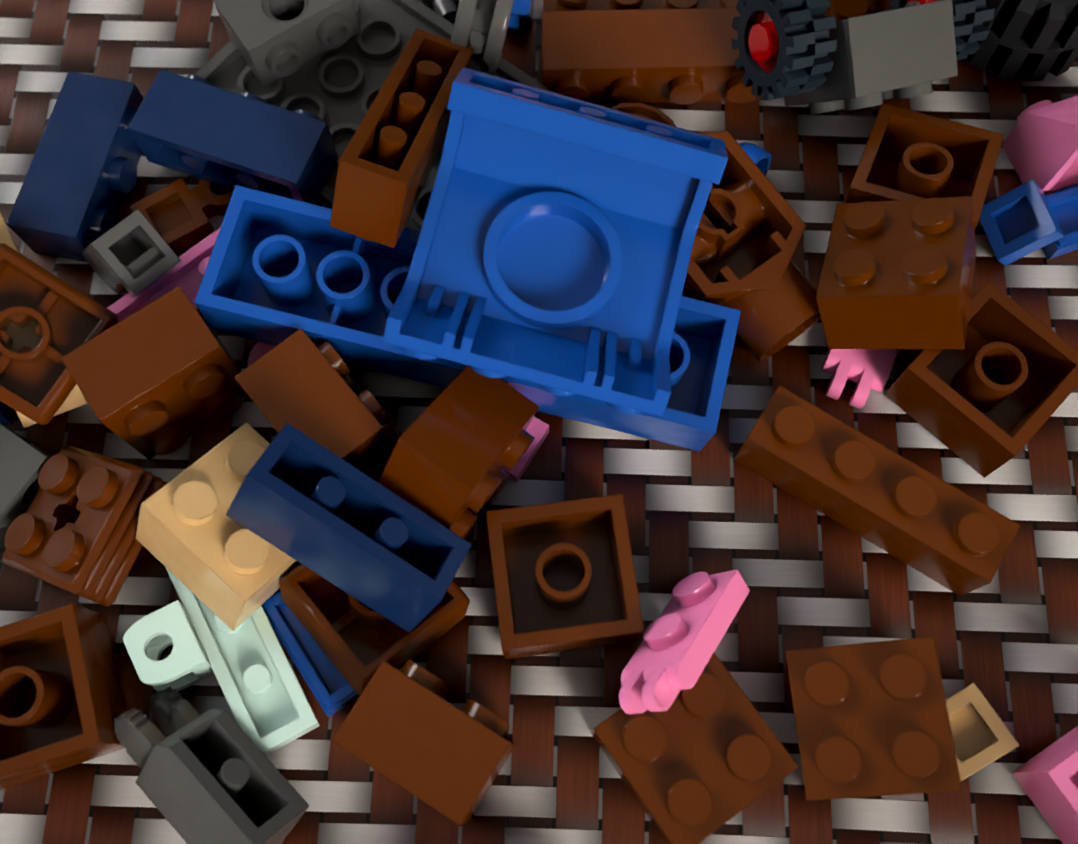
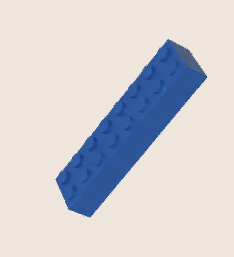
[194,185,741,452]

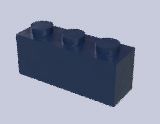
[127,69,338,205]
[6,71,144,262]
[226,423,472,633]

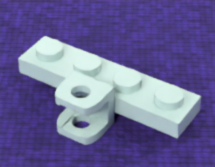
[123,567,320,756]

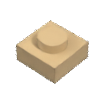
[946,683,1020,781]

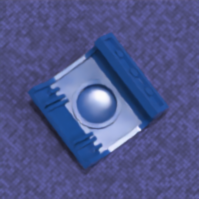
[382,67,728,417]

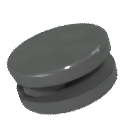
[451,0,514,75]

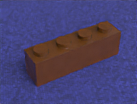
[542,8,762,105]
[330,28,474,248]
[734,385,1021,596]

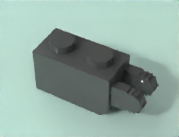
[114,687,309,844]

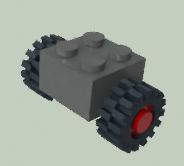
[732,0,995,115]

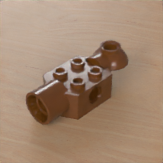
[610,102,821,362]

